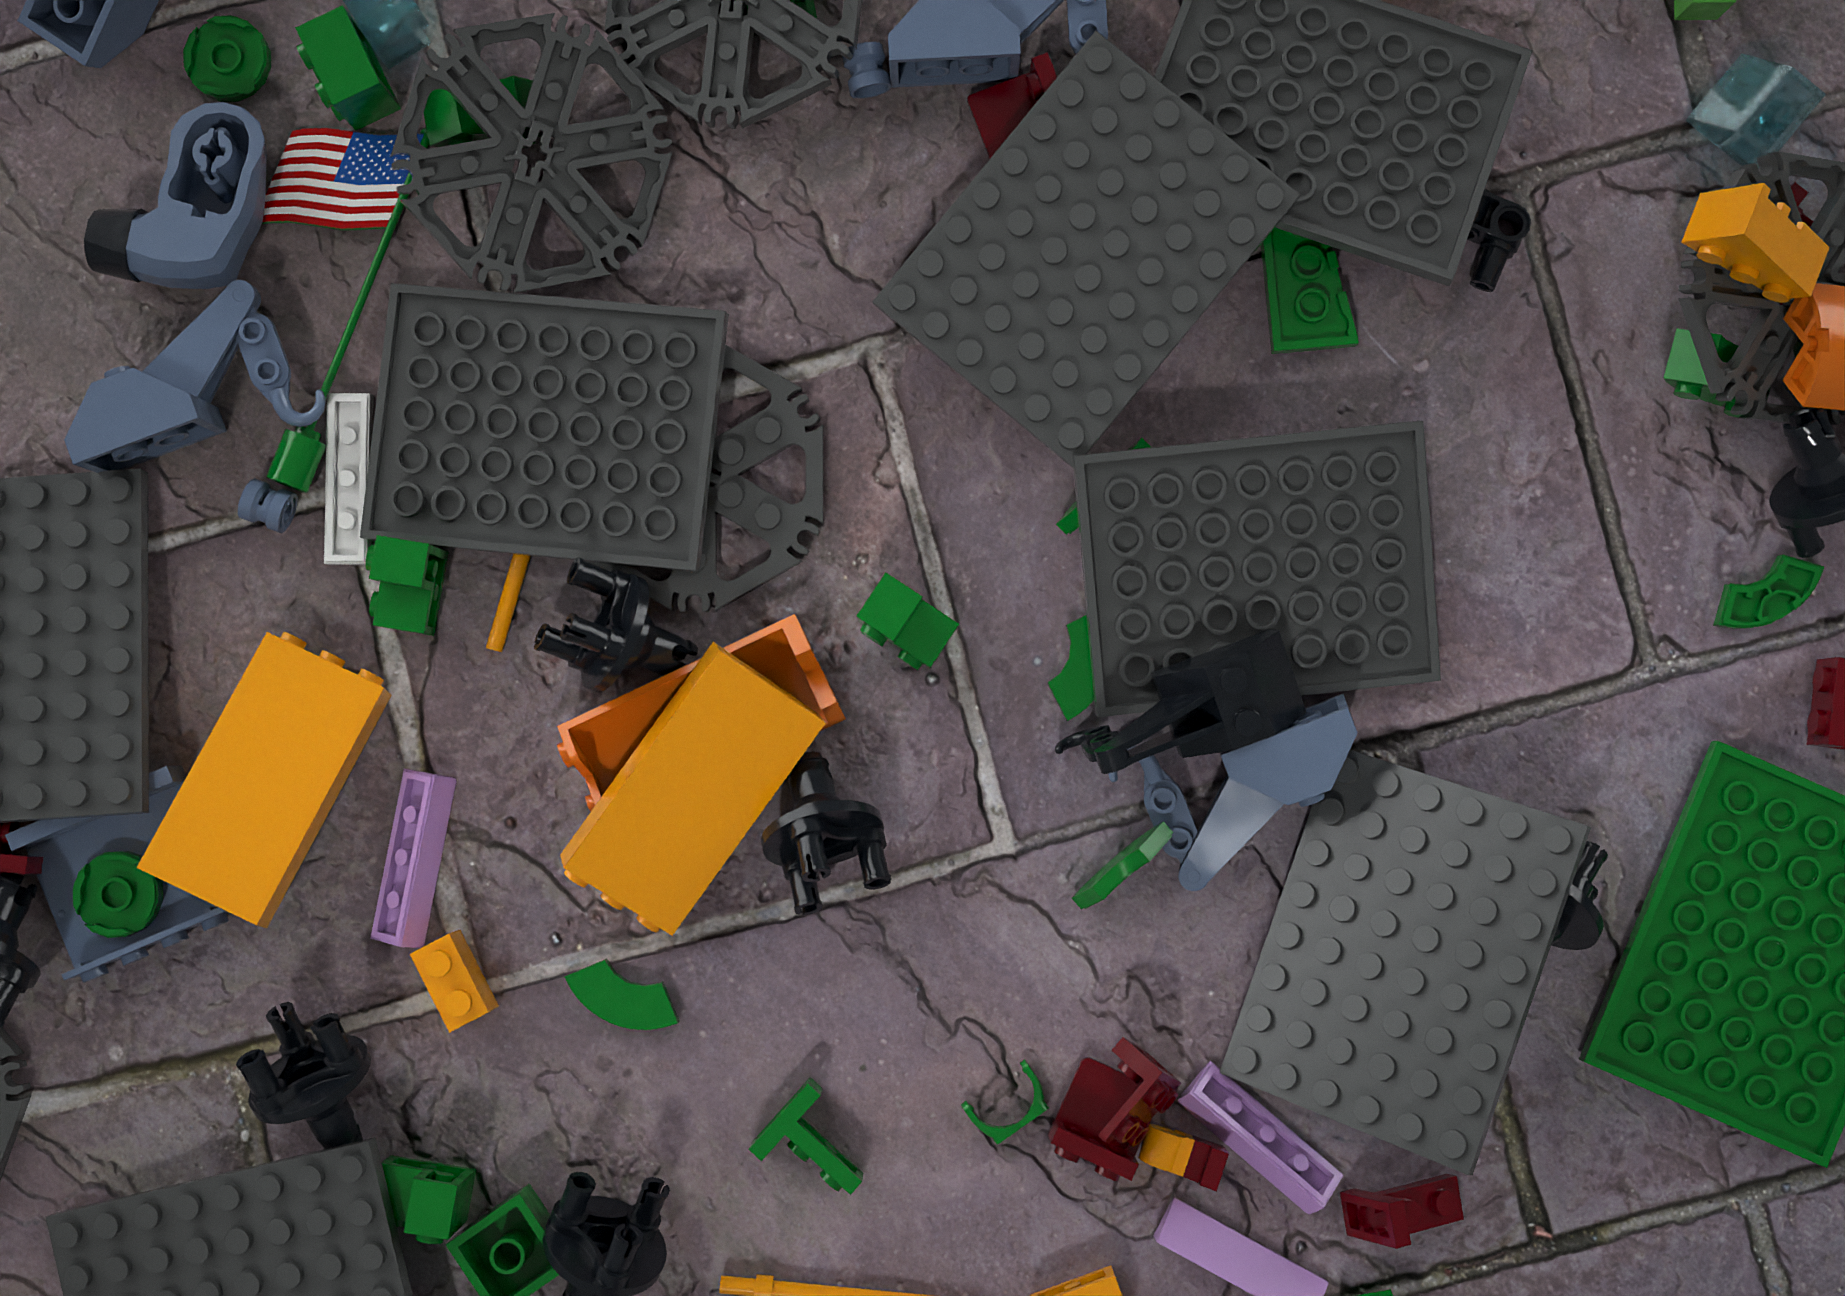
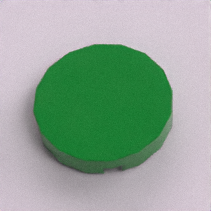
[183,15,271,102]
[73,851,164,938]

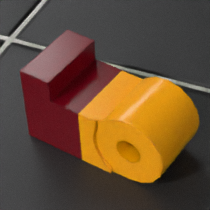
[1138,1124,1229,1192]

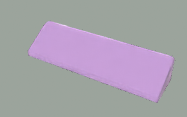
[370,769,456,948]
[1177,1061,1343,1214]
[1153,1197,1329,1296]

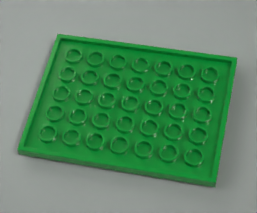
[1579,741,1845,1168]

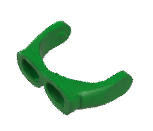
[961,1059,1049,1145]

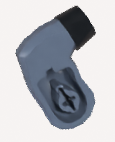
[84,102,267,289]

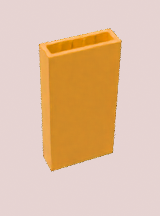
[136,631,392,928]
[560,642,826,936]

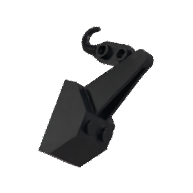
[1055,628,1307,774]

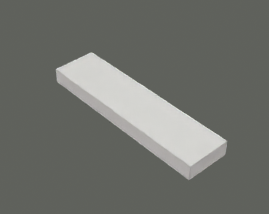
[324,393,374,565]

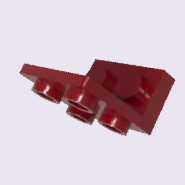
[967,52,1057,159]
[1098,1037,1181,1150]

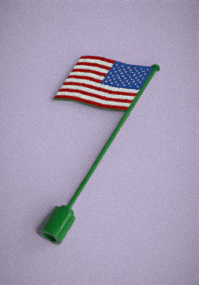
[261,127,429,493]

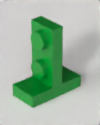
[748,1077,864,1195]

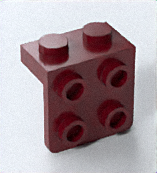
[1806,657,1845,750]
[1048,1057,1151,1182]

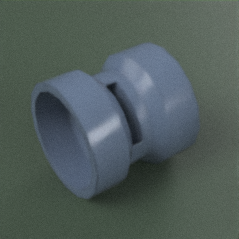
[842,42,891,99]
[238,478,298,533]

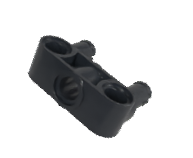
[1467,189,1531,292]

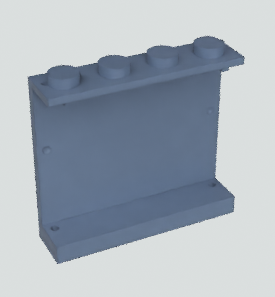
[5,765,230,983]

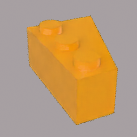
[1681,183,1830,303]

